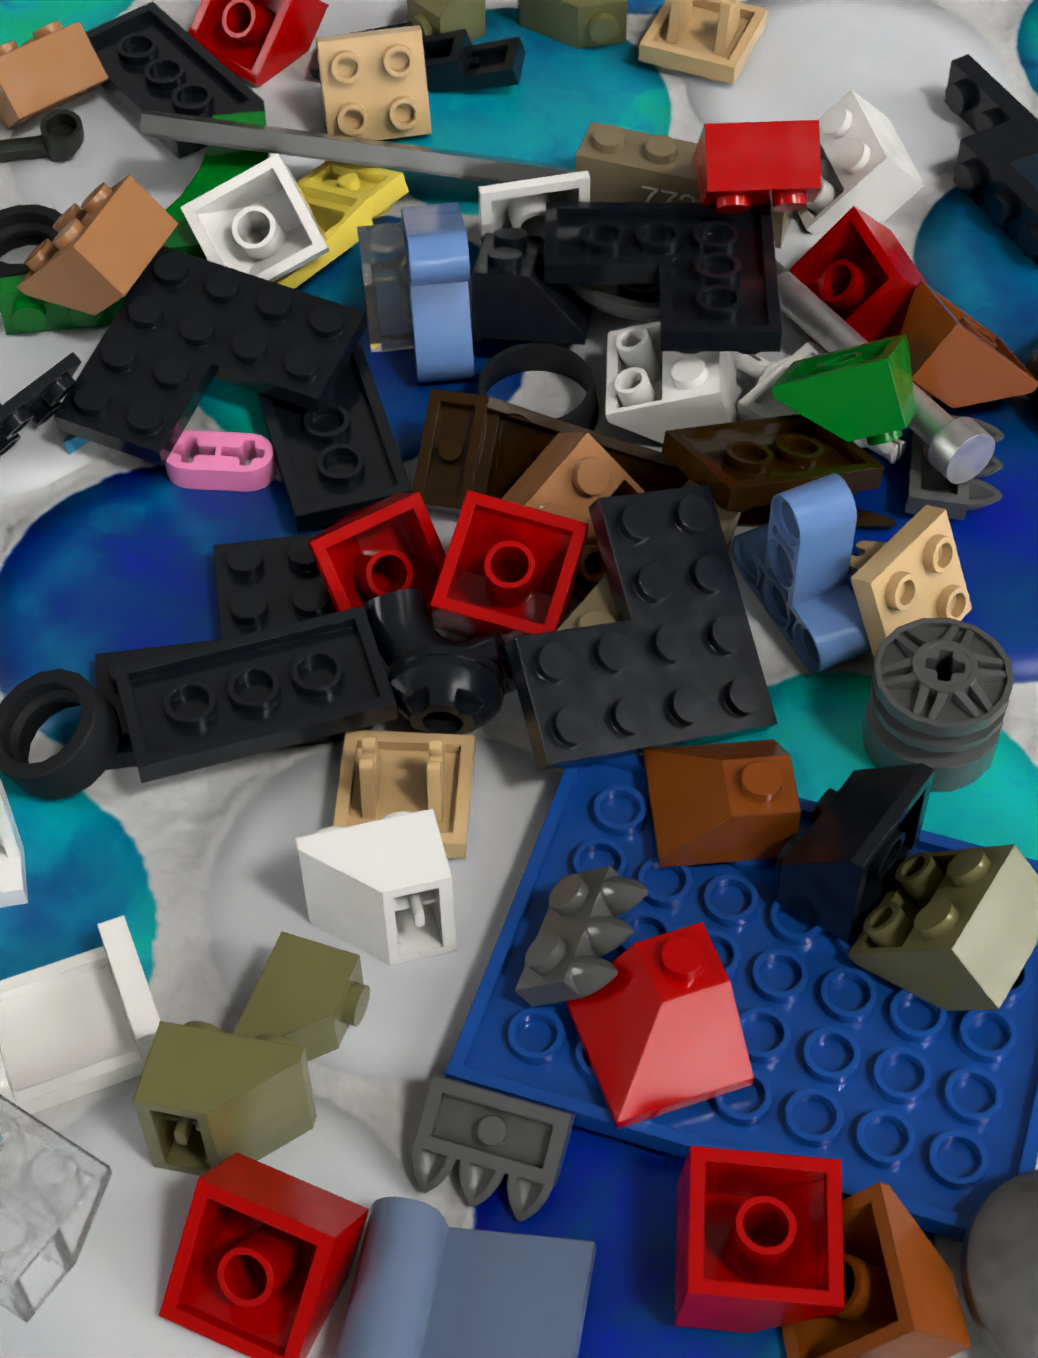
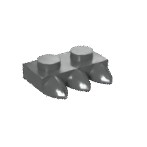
[904,415,1004,521]
[515,865,649,1007]
[411,1074,576,1222]

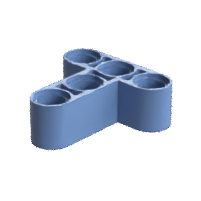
[401,202,474,383]
[732,473,872,674]

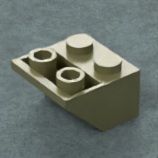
[848,844,1038,1011]
[133,1021,317,1176]

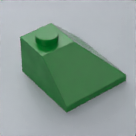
[771,333,916,445]

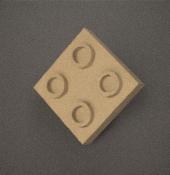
[639,0,768,84]
[315,25,432,140]
[848,505,972,660]
[333,730,476,859]

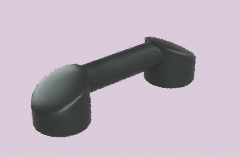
[0,110,85,162]

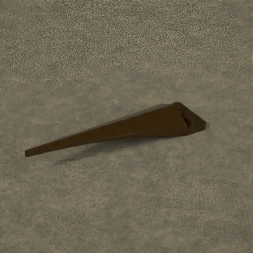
[412,388,896,530]

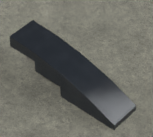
[310,21,526,92]

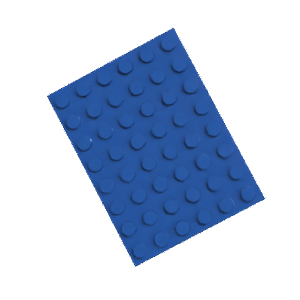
[445,754,1038,1242]

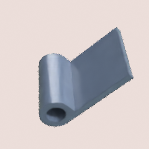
[335,1197,597,1358]

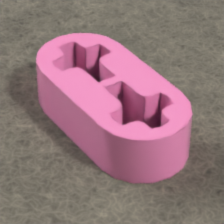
[165,430,276,492]

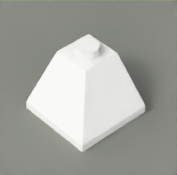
[180,153,330,282]
[478,170,590,249]

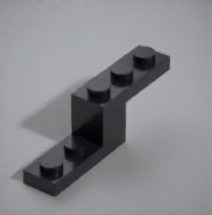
[944,54,1038,265]

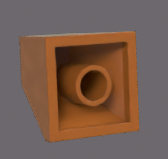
[900,280,1038,409]
[643,739,801,868]
[781,1182,971,1358]

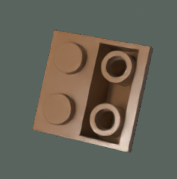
[0,20,109,129]
[17,175,179,315]
[502,432,645,602]

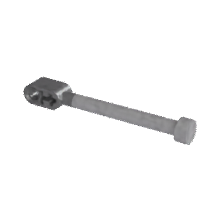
[696,199,995,484]

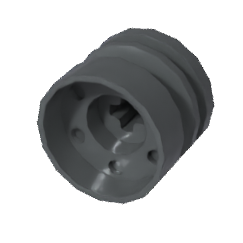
[862,618,1014,792]

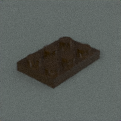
[662,414,884,512]

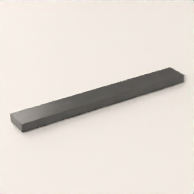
[139,109,574,183]

